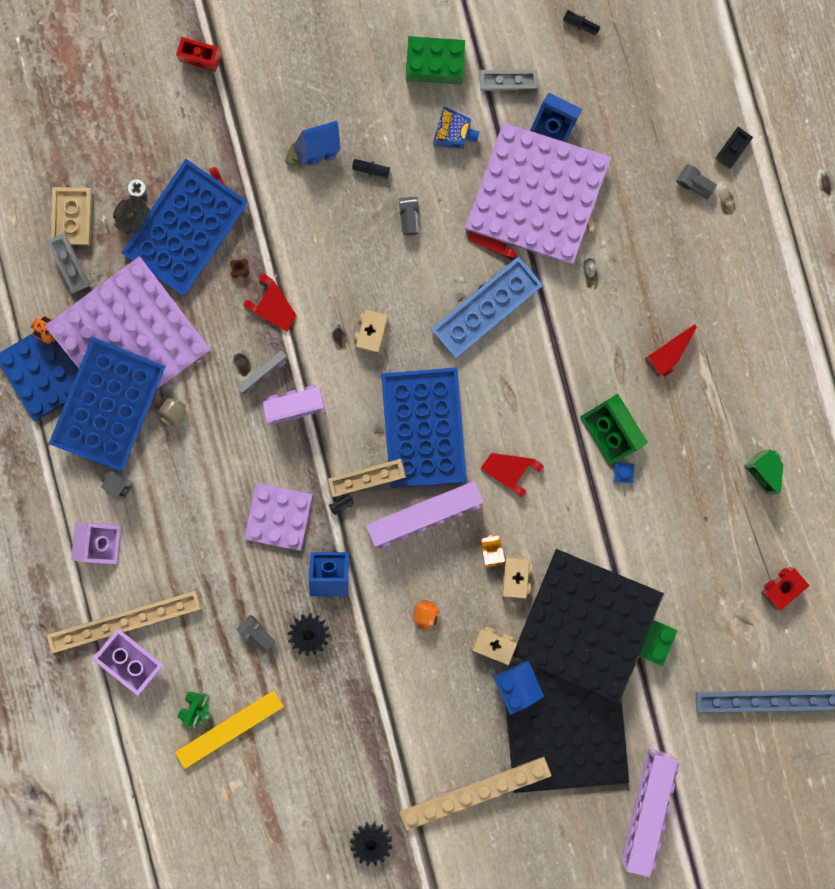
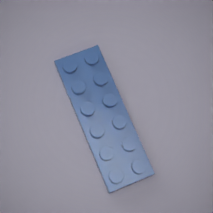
[431,256,543,359]

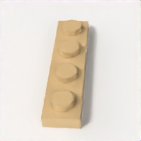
[328,459,407,497]

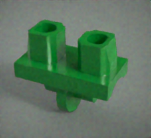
[177,692,212,728]

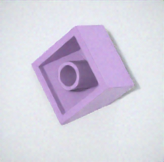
[71,522,121,564]

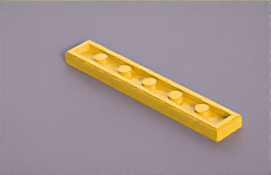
[174,690,284,769]

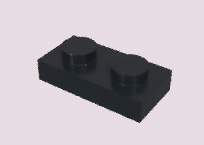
[715,127,753,169]

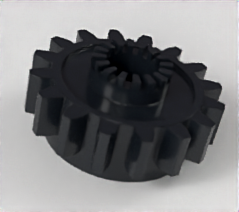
[288,613,330,656]
[350,821,392,866]

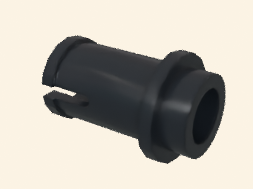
[329,494,354,515]

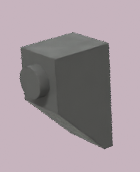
[101,471,134,500]

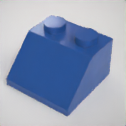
[530,92,582,142]
[293,121,341,166]
[309,552,349,596]
[493,661,544,715]

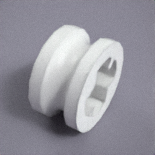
[128,179,146,198]

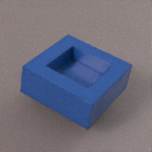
[613,462,634,483]

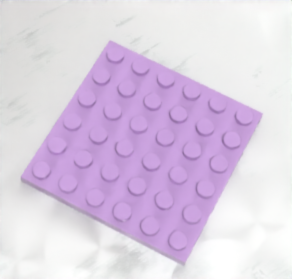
[465,123,611,265]
[45,256,211,390]

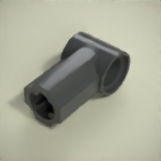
[676,164,717,200]
[399,197,419,236]
[237,615,276,654]

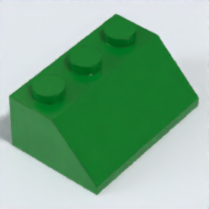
[580,394,648,465]

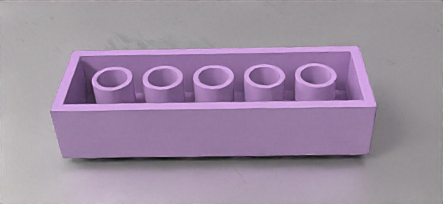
[366,481,484,549]
[621,748,679,877]

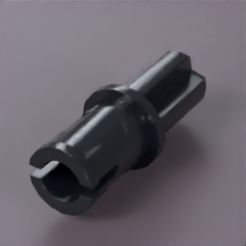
[563,10,600,35]
[352,159,390,179]

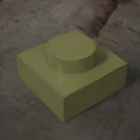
[285,143,304,169]

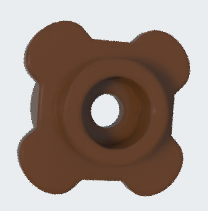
[230,258,250,278]

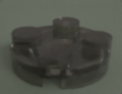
[113,195,151,234]

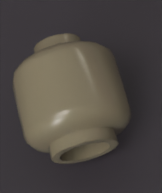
[158,398,187,427]

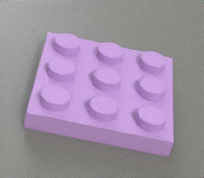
[244,483,313,551]

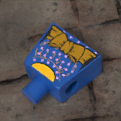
[433,106,480,149]

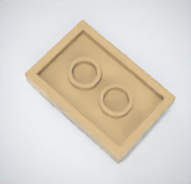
[51,187,92,246]

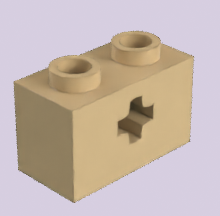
[353,309,388,354]
[502,557,532,598]
[472,626,517,665]

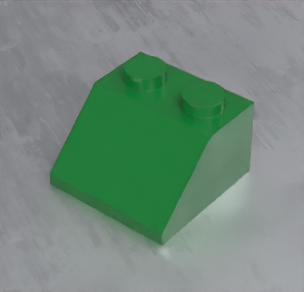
[744,449,784,495]

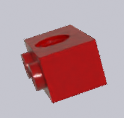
[176,37,221,72]
[761,567,810,611]

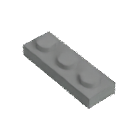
[480,70,537,91]
[46,233,90,294]
[237,350,288,394]

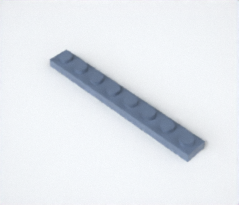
[696,690,835,713]

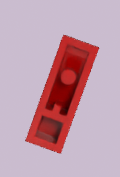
[645,324,697,377]

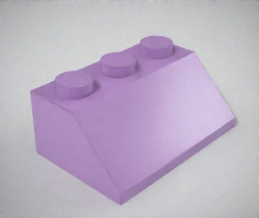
[263,385,326,425]
[92,629,163,697]

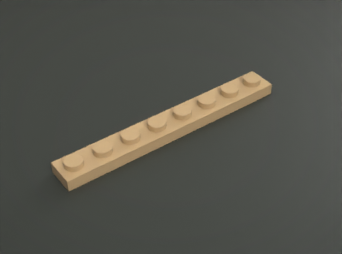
[47,590,202,653]
[399,757,551,831]

